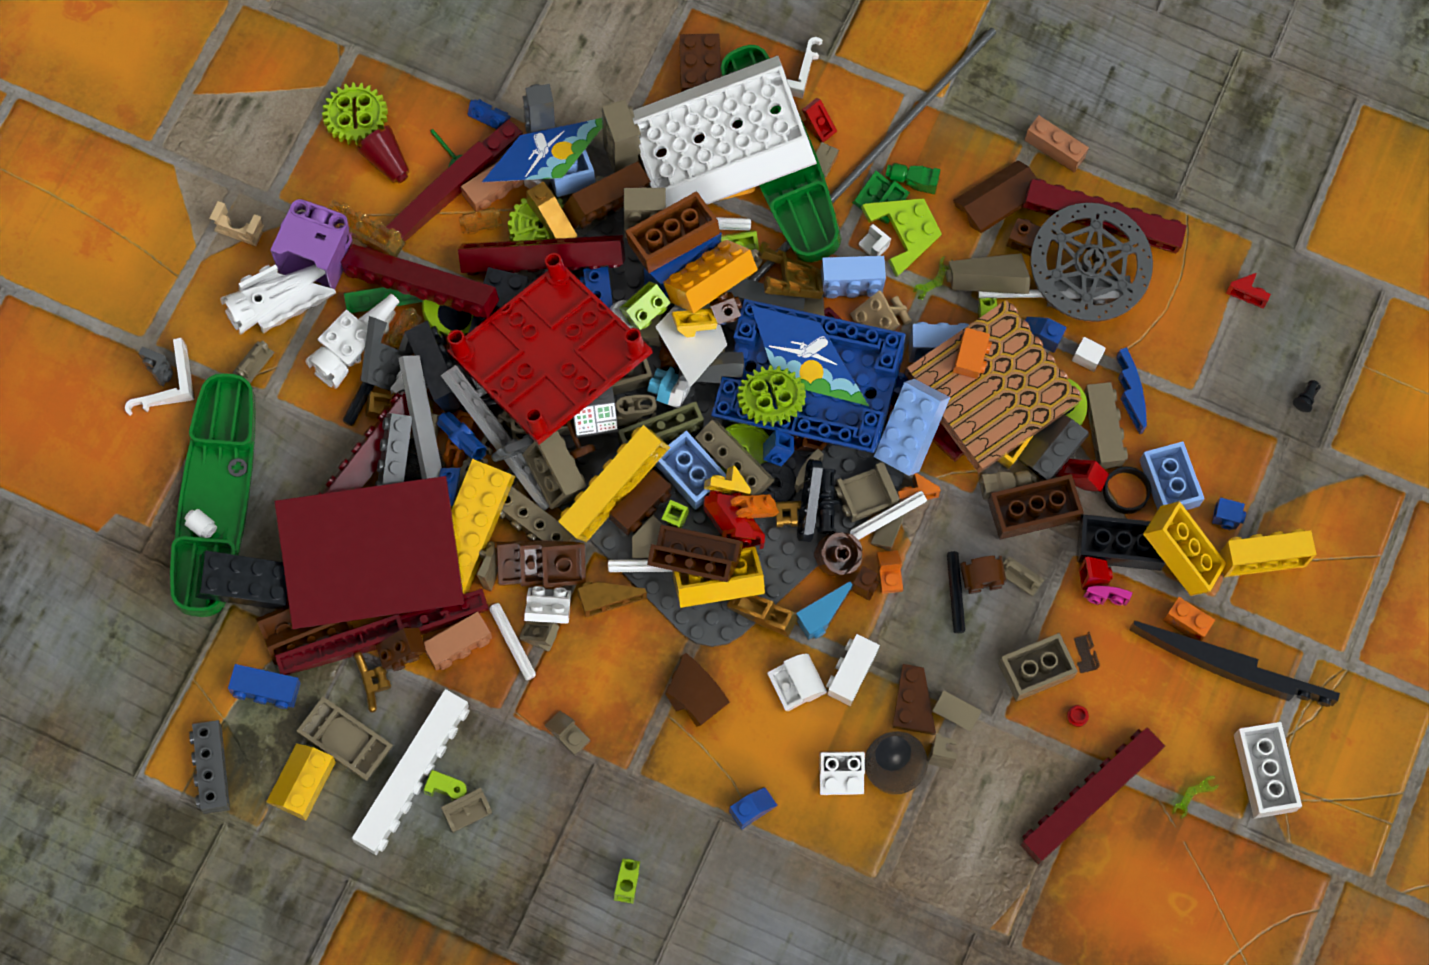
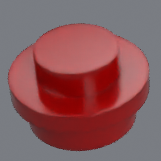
[1067,705,1089,727]

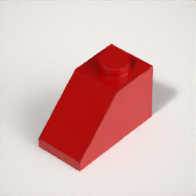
[1056,459,1109,492]
[1079,557,1113,590]

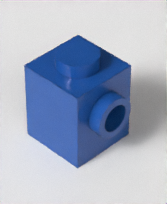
[763,430,794,467]
[1212,497,1246,530]

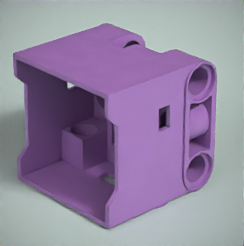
[271,199,354,290]

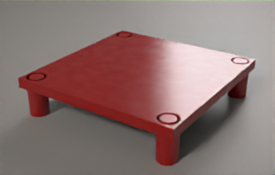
[447,253,653,445]

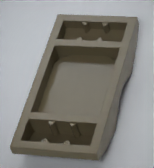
[297,697,393,781]

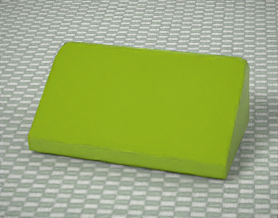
[721,230,759,251]

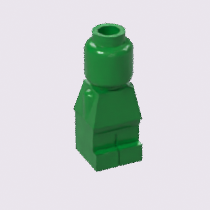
[885,163,941,194]

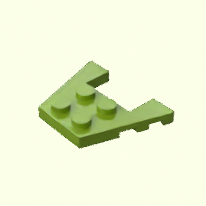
[861,199,942,277]

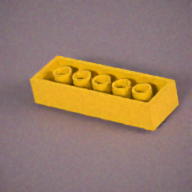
[558,425,671,542]
[452,459,515,594]

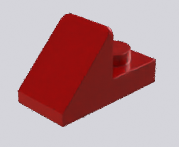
[802,98,837,143]
[1225,273,1271,309]

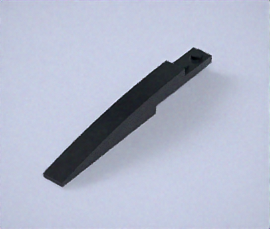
[1130,620,1340,707]

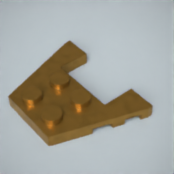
[760,242,824,299]

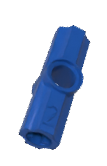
[437,412,487,460]

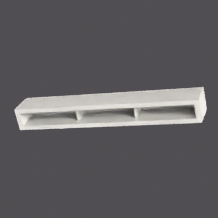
[352,689,470,855]

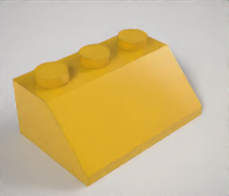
[266,743,336,821]

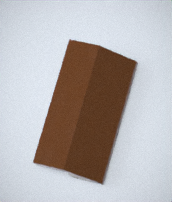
[953,160,1037,233]
[647,524,743,582]
[256,605,354,665]

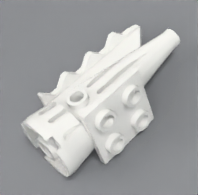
[220,264,336,335]
[305,294,399,389]

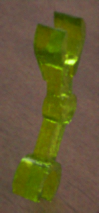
[913,256,953,299]
[1172,776,1219,819]

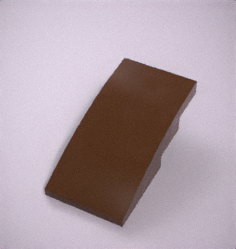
[496,541,586,588]

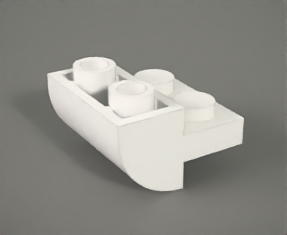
[524,586,571,624]
[768,654,827,711]
[819,751,865,795]

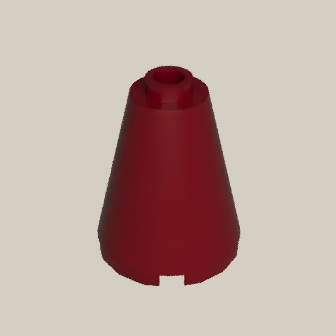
[357,125,409,184]

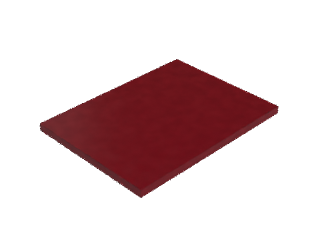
[274,476,465,629]

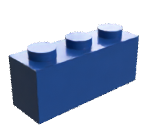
[228,664,301,709]

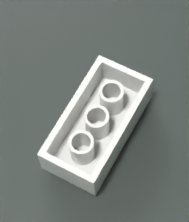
[1234,722,1302,819]

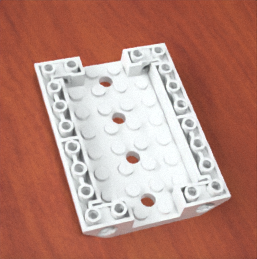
[633,56,817,208]

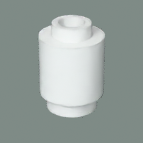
[185,509,217,538]

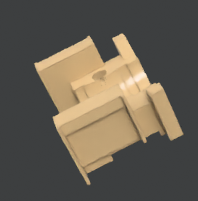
[209,201,264,246]

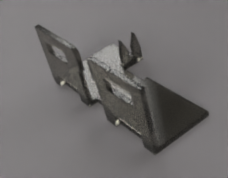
[1074,632,1100,673]

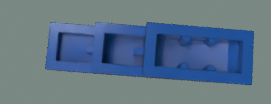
[1116,347,1147,434]

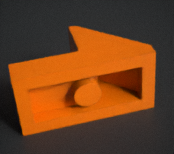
[898,473,941,502]
[876,550,903,594]

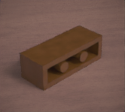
[609,469,672,536]

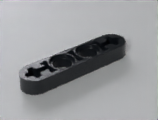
[797,459,823,542]

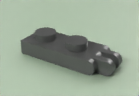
[491,434,534,461]

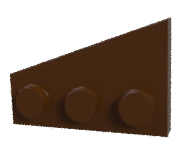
[893,664,936,735]

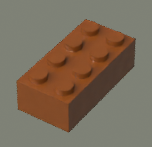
[625,191,720,273]

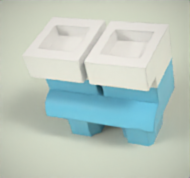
[647,366,691,408]

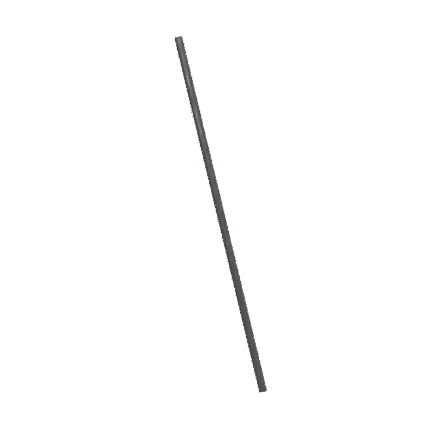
[749,28,996,282]

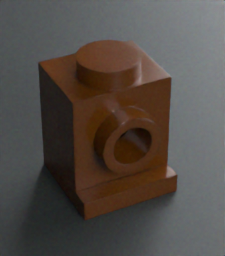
[851,566,880,601]

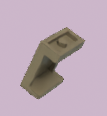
[835,462,900,523]

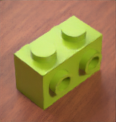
[619,281,671,330]

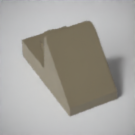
[519,621,559,651]
[545,711,590,756]

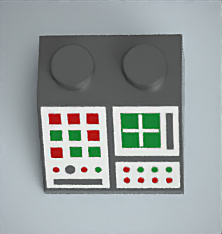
[573,386,618,438]

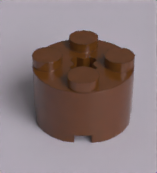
[814,532,863,576]
[960,555,1007,594]

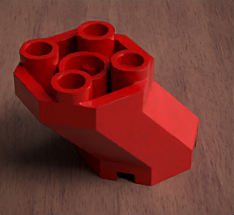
[704,491,765,549]

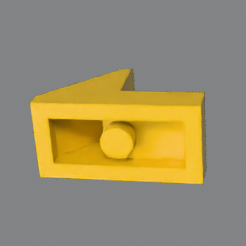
[671,308,718,337]
[704,465,751,496]

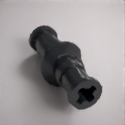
[817,469,840,534]

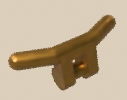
[776,501,801,527]
[354,652,391,713]

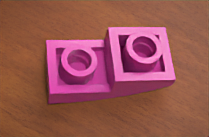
[1084,586,1133,606]

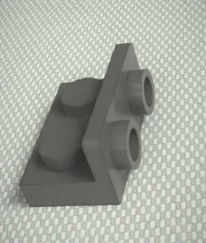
[138,346,173,387]

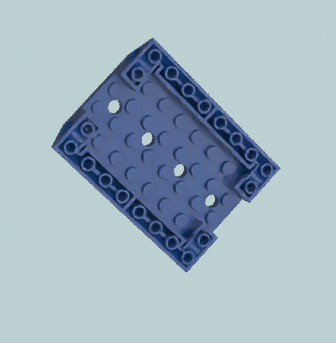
[711,299,906,453]

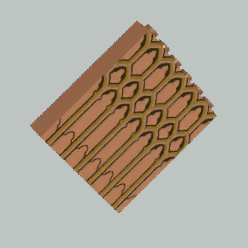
[904,300,1082,473]

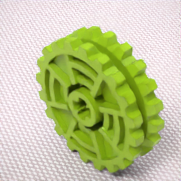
[508,198,563,241]

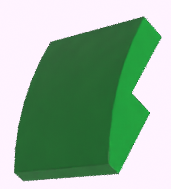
[852,171,910,224]

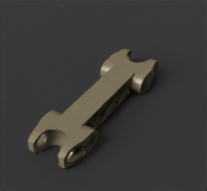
[510,395,657,441]

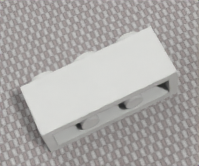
[826,634,880,706]

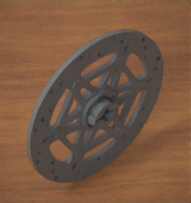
[1030,203,1153,322]

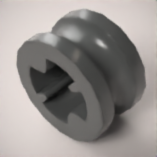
[228,458,247,477]

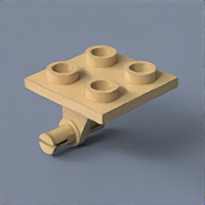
[850,291,912,331]

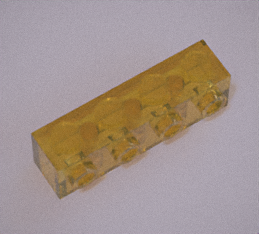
[328,200,406,257]

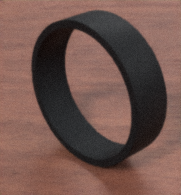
[1103,466,1151,514]

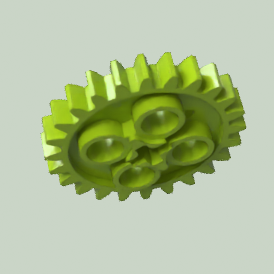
[322,82,388,145]
[737,365,806,427]

